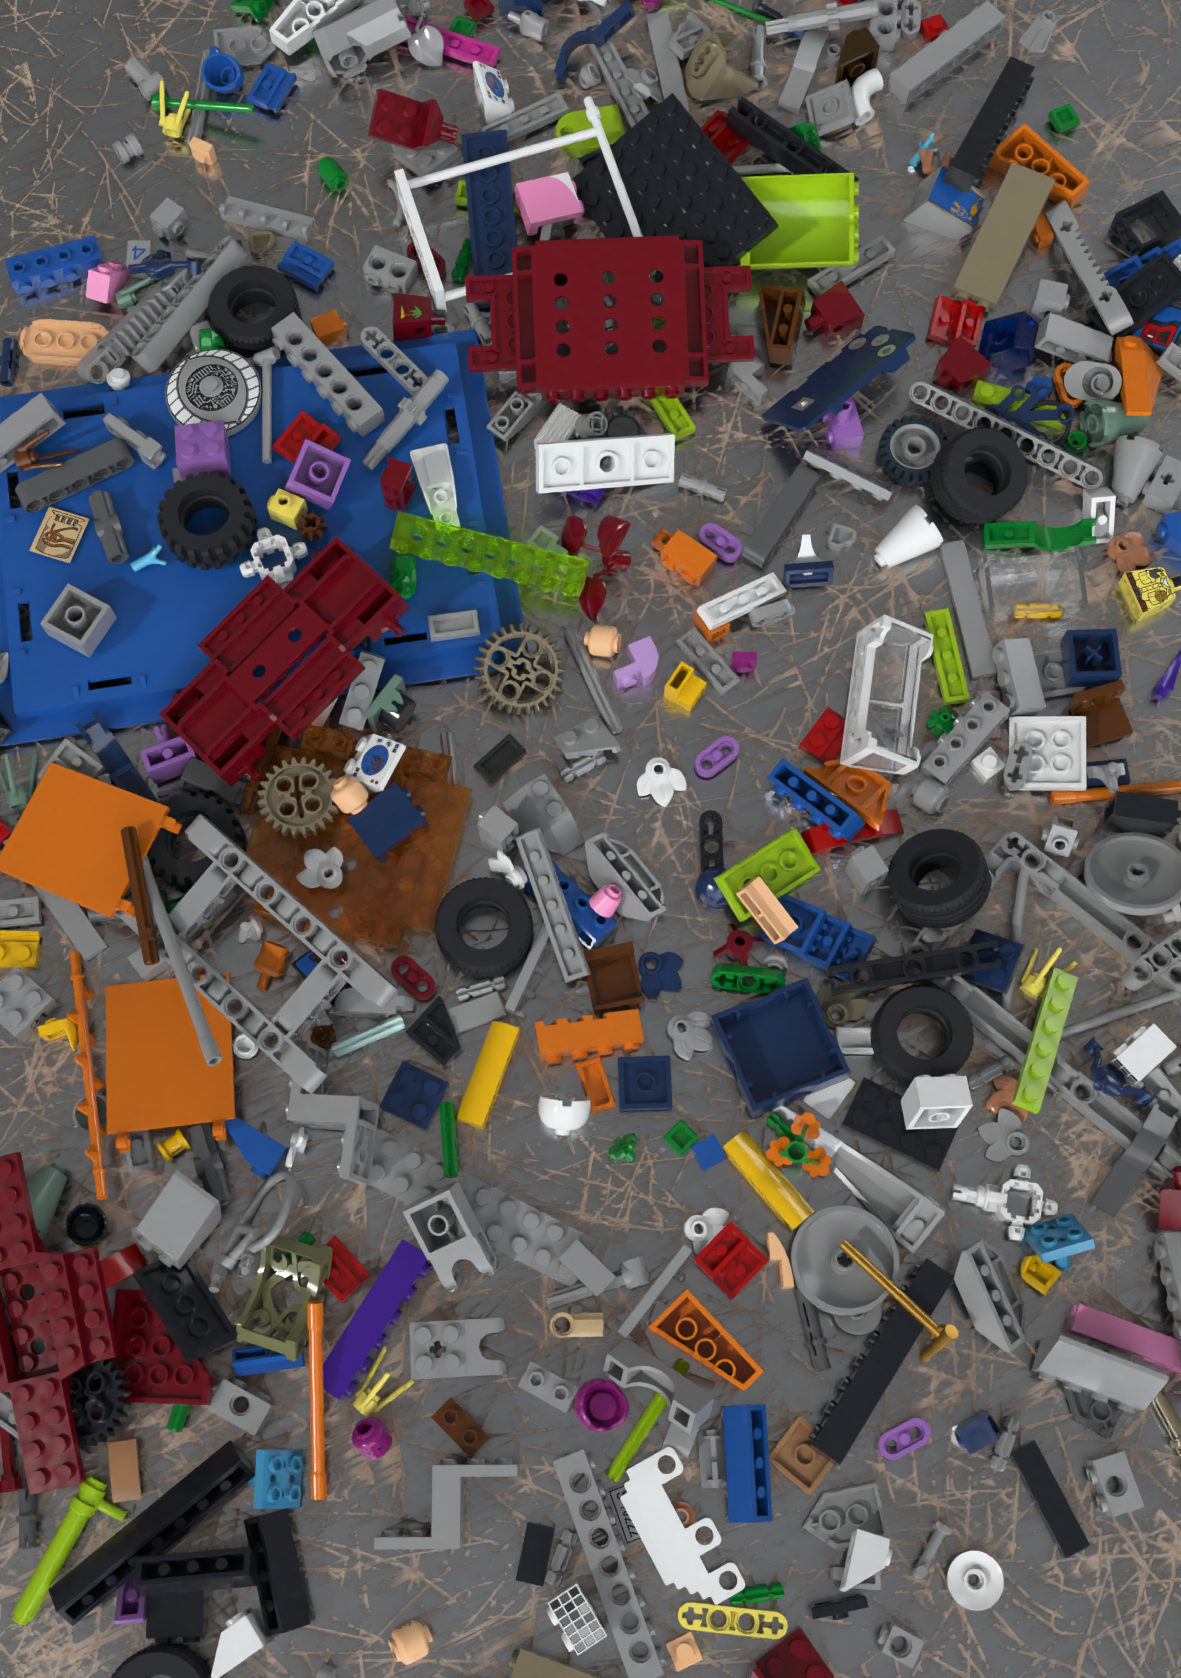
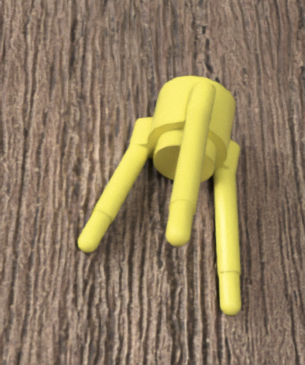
[158,80,192,138]
[1019,947,1077,999]
[352,1346,414,1418]

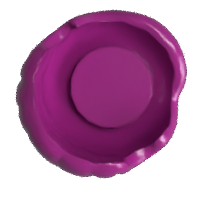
[574,1378,629,1433]

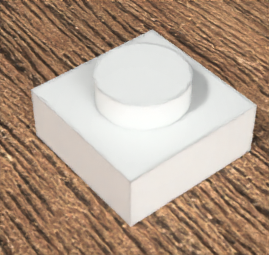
[970,747,1006,783]

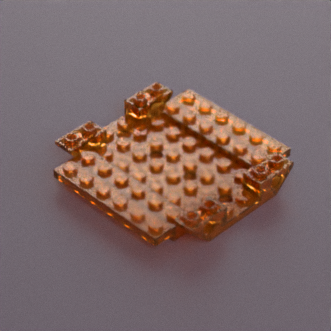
[236,725,472,949]

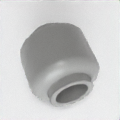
[911,777,951,814]

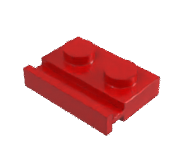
[799,707,846,763]
[307,1235,371,1303]

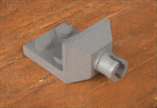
[391,140,461,176]

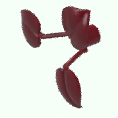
[561,515,631,621]

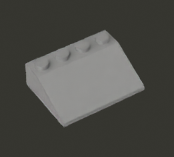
[1032,1335,1169,1413]

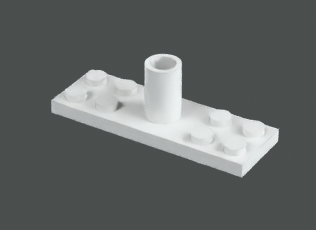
[536,433,675,493]

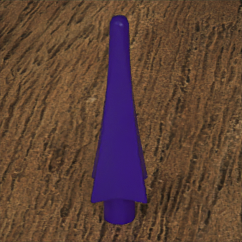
[1152,649,1181,701]

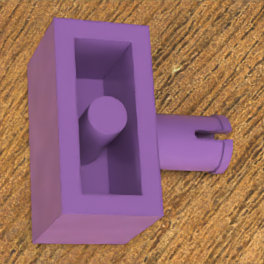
[821,395,864,452]
[140,724,200,784]

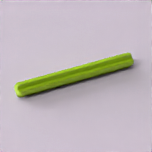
[606,1358,690,1482]

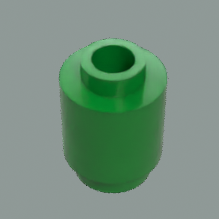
[317,157,349,191]

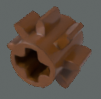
[296,511,328,544]

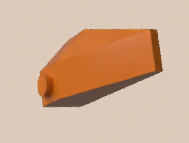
[1111,336,1163,416]

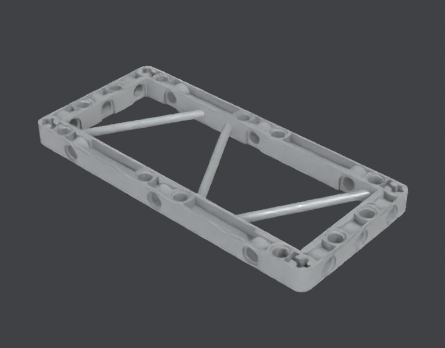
[904,832,1181,1181]

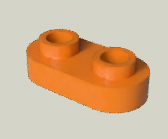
[1053,363,1083,409]

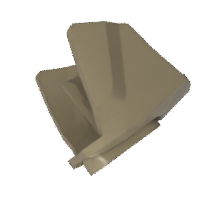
[684,29,759,101]

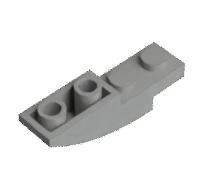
[486,390,547,441]

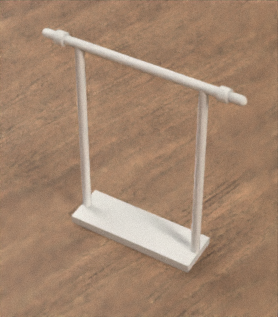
[394,96,656,313]

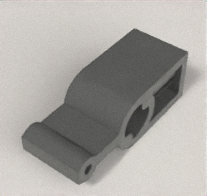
[179,757,248,808]

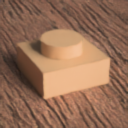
[189,136,217,166]
[665,1630,703,1672]

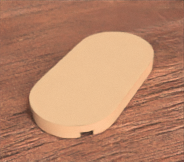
[19,319,109,367]

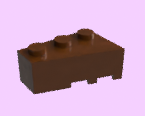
[758,285,805,365]

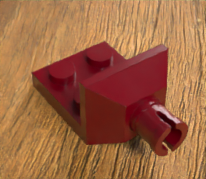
[368,88,458,151]
[747,1626,834,1678]

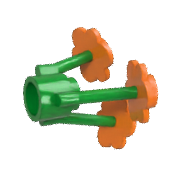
[766,1111,832,1178]

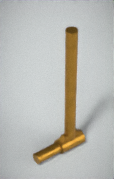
[839,1239,958,1362]

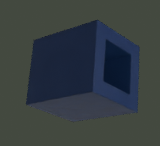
[955,1409,1002,1455]

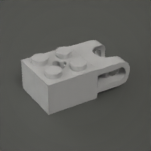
[403,1181,497,1289]
[409,1318,507,1380]

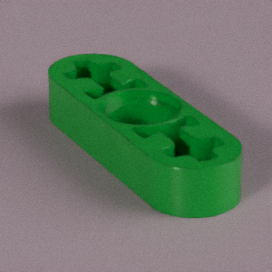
[711,963,786,995]

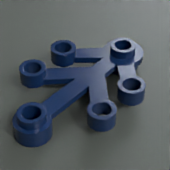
[981,384,1075,445]

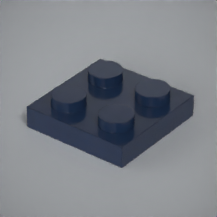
[960,929,1026,994]
[618,1055,672,1111]
[379,1061,450,1131]

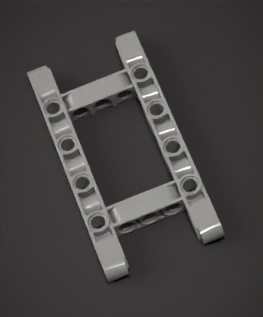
[116,814,399,1094]

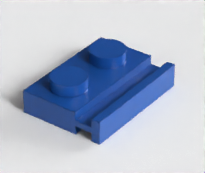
[247,63,297,114]
[277,240,335,291]

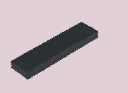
[1010,1440,1090,1558]

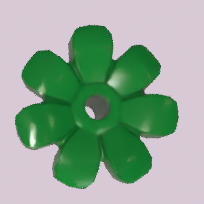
[927,706,957,737]
[608,1133,638,1162]

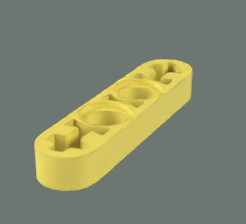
[677,1601,788,1639]

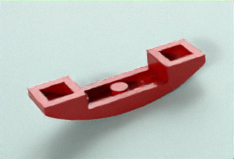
[800,809,904,856]
[101,1243,147,1290]

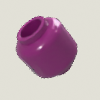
[352,1417,393,1460]

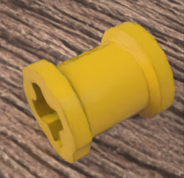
[156,1128,192,1162]

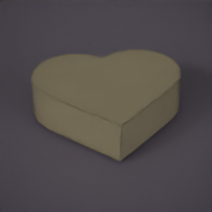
[249,230,277,258]

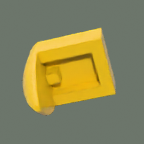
[37,1018,79,1051]
[1020,1253,1062,1296]

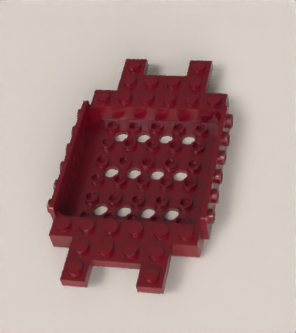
[465,235,755,403]

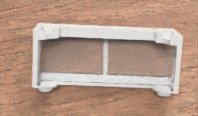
[840,614,934,775]

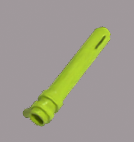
[12,1474,127,1626]

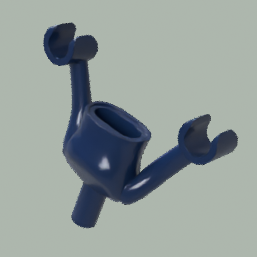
[128,249,202,280]
[1083,1037,1156,1107]

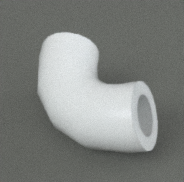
[850,68,883,126]

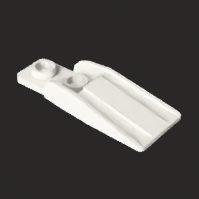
[410,443,461,535]

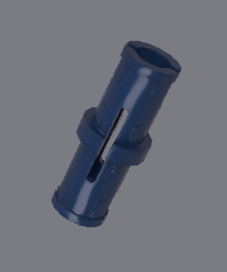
[0,338,18,387]

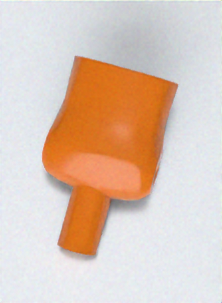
[254,940,289,990]

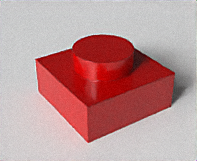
[920,14,950,43]

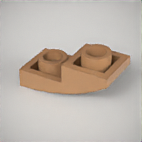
[108,1437,142,1503]

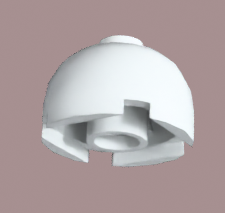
[538,1093,591,1135]

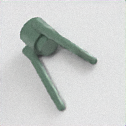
[114,276,156,312]
[0,752,38,810]

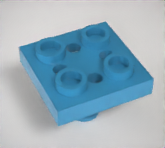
[1024,1214,1095,1271]
[248,1449,303,1509]

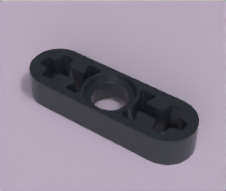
[699,810,724,873]

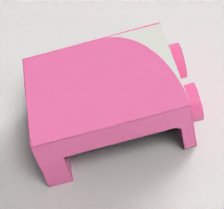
[513,172,584,236]

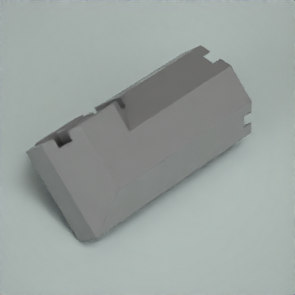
[312,0,412,78]

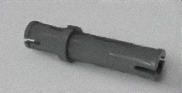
[795,1289,832,1372]

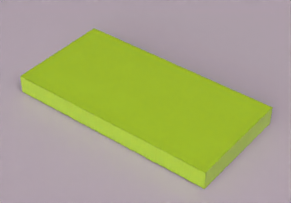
[713,827,821,922]

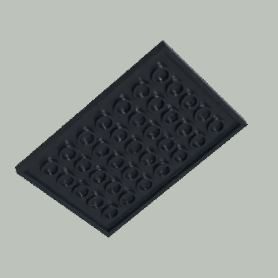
[572,93,779,306]

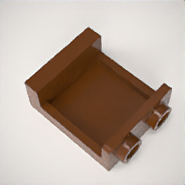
[583,941,645,1018]

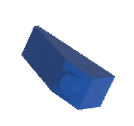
[225,1116,289,1179]

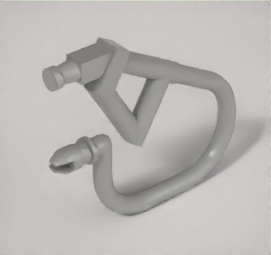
[209,1170,296,1293]

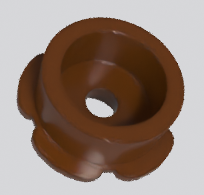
[310,1025,336,1050]

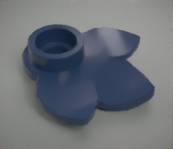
[638,952,684,999]

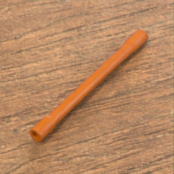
[1050,780,1181,805]
[307,1301,327,1500]

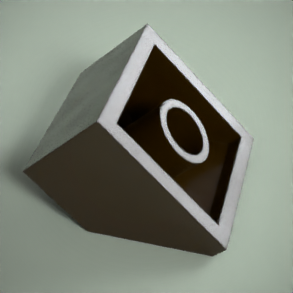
[835,26,880,87]

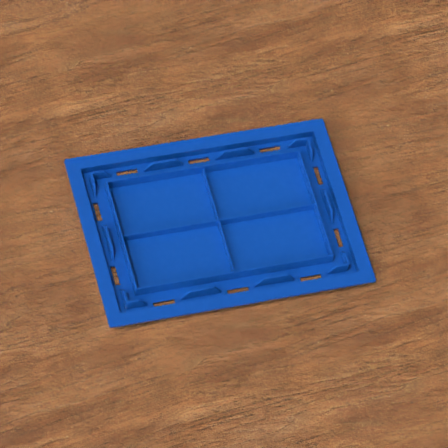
[0,329,530,746]

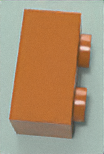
[1032,213,1054,248]

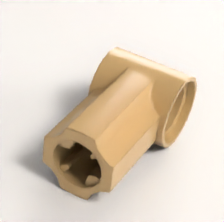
[549,1312,603,1339]

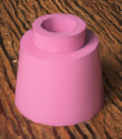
[589,884,622,918]

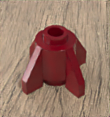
[713,923,763,966]

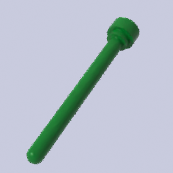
[151,93,254,113]

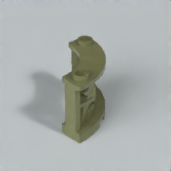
[234,1234,333,1362]

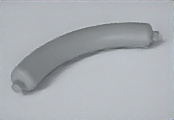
[387,178,405,228]

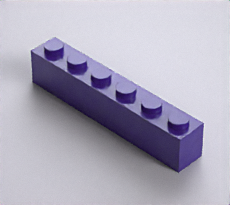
[323,1239,432,1400]

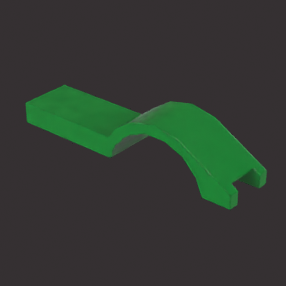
[984,518,1097,552]

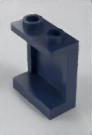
[347,782,430,863]

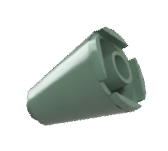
[1079,399,1150,448]
[27,1163,67,1241]

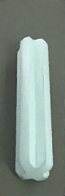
[331,1015,405,1058]

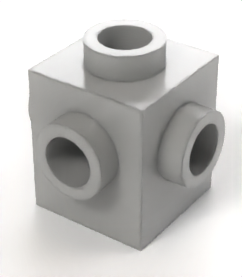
[1040,813,1080,857]

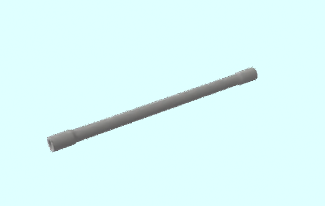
[142,855,222,1066]

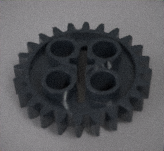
[70,1358,132,1446]

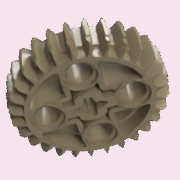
[474,623,566,715]

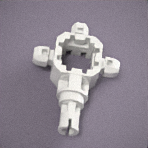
[239,527,308,589]
[951,1164,1058,1241]

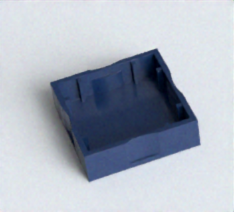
[710,977,851,1118]

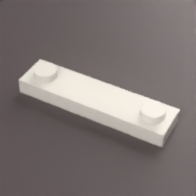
[697,572,787,630]

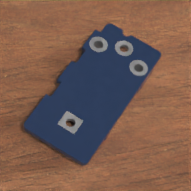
[762,325,916,432]

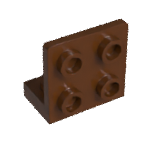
[1068,679,1133,748]

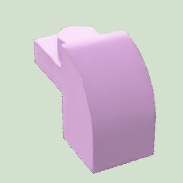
[613,636,659,688]

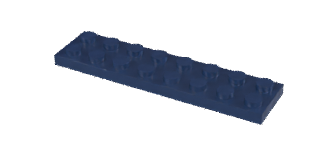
[461,129,518,308]

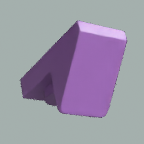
[114,1575,147,1624]

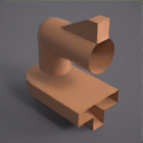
[919,149,953,175]

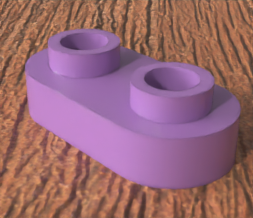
[699,523,742,563]
[694,736,739,777]
[877,1418,930,1460]

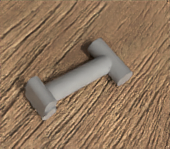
[911,1521,952,1578]

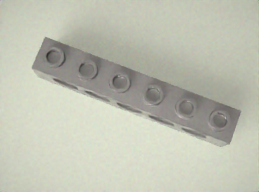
[271,312,385,437]

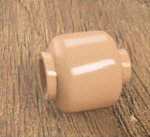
[584,624,622,658]
[330,776,369,815]
[388,1620,433,1665]

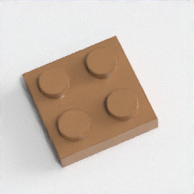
[769,1415,834,1496]

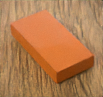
[575,1056,616,1115]

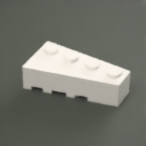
[269,0,360,56]

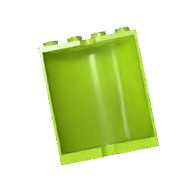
[740,173,859,270]

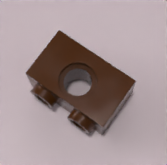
[431,1397,491,1458]

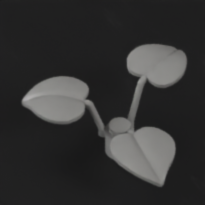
[358,0,444,66]

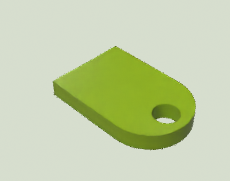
[556,104,625,155]

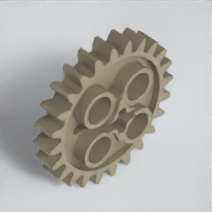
[257,757,339,839]

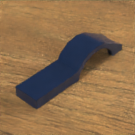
[554,0,635,84]
[76,711,159,803]

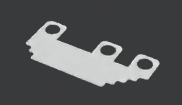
[620,1447,745,1605]

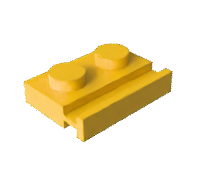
[0,930,42,970]

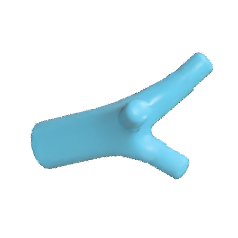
[909,132,938,167]
[130,544,167,572]

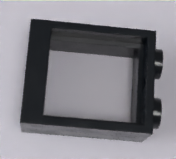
[1110,190,1181,257]

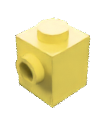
[267,488,308,530]

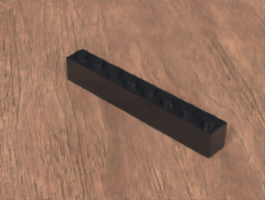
[943,56,1035,194]
[808,1258,954,1466]
[48,1440,255,1626]

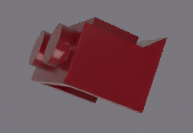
[379,456,416,512]

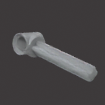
[545,1256,651,1309]

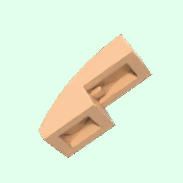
[766,1232,794,1289]

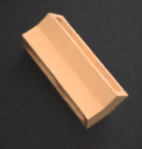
[736,876,798,944]

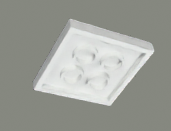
[1009,716,1086,791]

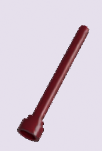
[0,1426,23,1493]

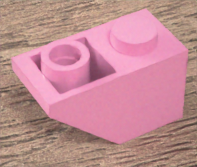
[86,260,130,304]

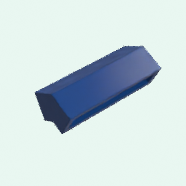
[232,1345,305,1377]

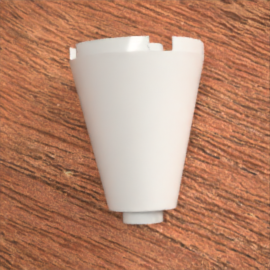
[874,505,943,569]

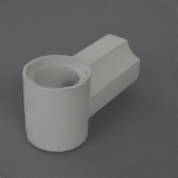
[125,56,168,101]

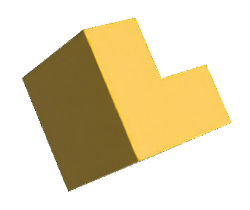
[664,661,707,712]

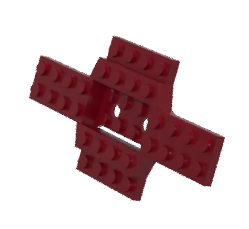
[0,1152,119,1495]

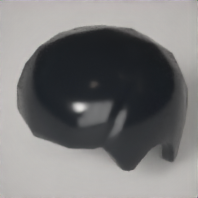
[66,1203,107,1246]

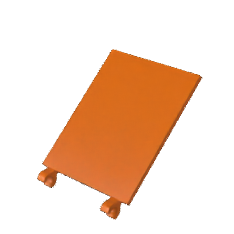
[0,762,182,919]
[106,972,236,1153]

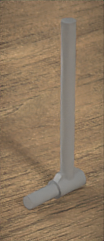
[247,346,281,464]

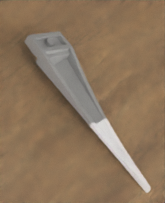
[774,1105,947,1254]

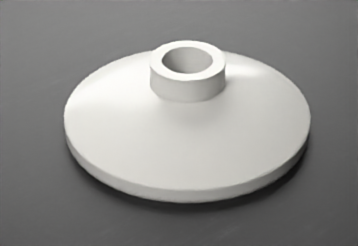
[947,1550,1004,1611]

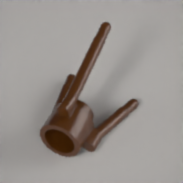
[14,430,78,472]

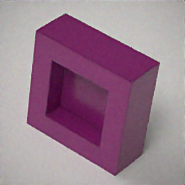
[731,651,757,673]

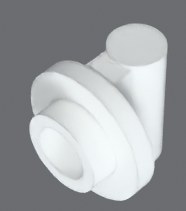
[236,916,263,943]

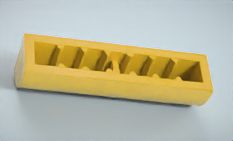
[455,1021,520,1130]
[722,1129,815,1232]

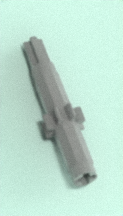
[765,0,878,35]
[362,369,449,471]

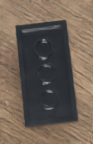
[1085,252,1181,347]
[841,1077,960,1172]
[134,1258,238,1363]

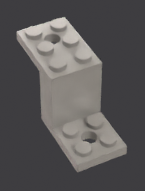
[286,1040,380,1185]
[374,1458,519,1549]

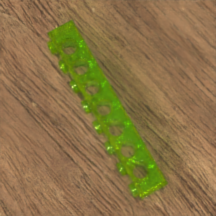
[389,511,589,597]

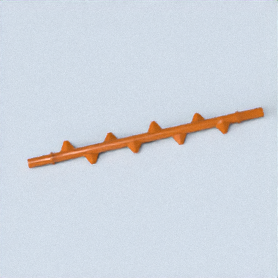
[67,951,108,1200]

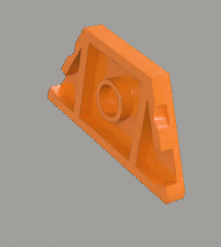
[803,760,892,831]

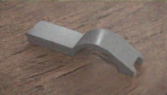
[778,29,831,115]

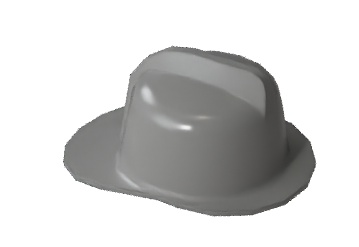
[1064,361,1122,401]

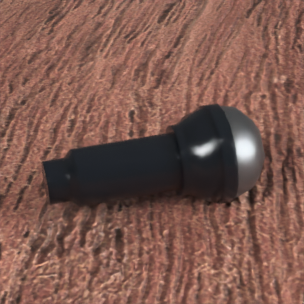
[752,0,784,20]

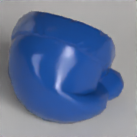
[201,46,244,94]

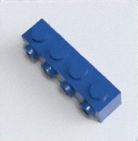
[5,235,105,295]
[767,758,865,843]
[523,861,618,950]
[723,1404,773,1523]

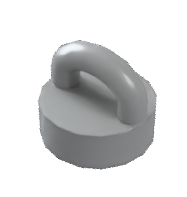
[579,62,601,89]

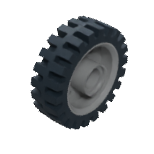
[877,415,949,488]

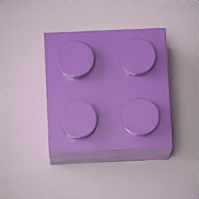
[174,420,231,481]
[284,439,351,510]

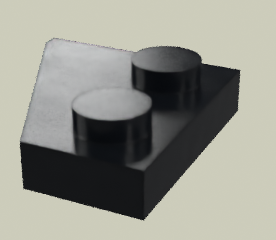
[405,996,462,1068]

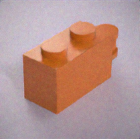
[651,528,717,587]

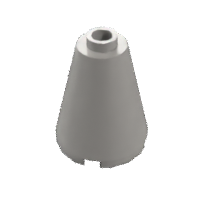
[1111,435,1164,506]

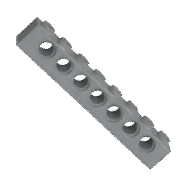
[552,1449,667,1678]

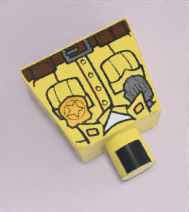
[1118,567,1181,623]

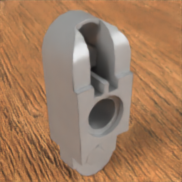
[334,988,414,1019]

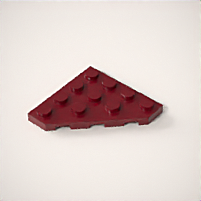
[112,1289,213,1405]

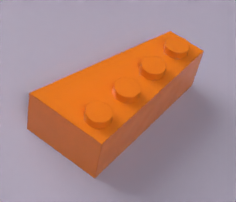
[989,123,1090,209]
[535,1009,644,1065]
[648,1288,765,1391]

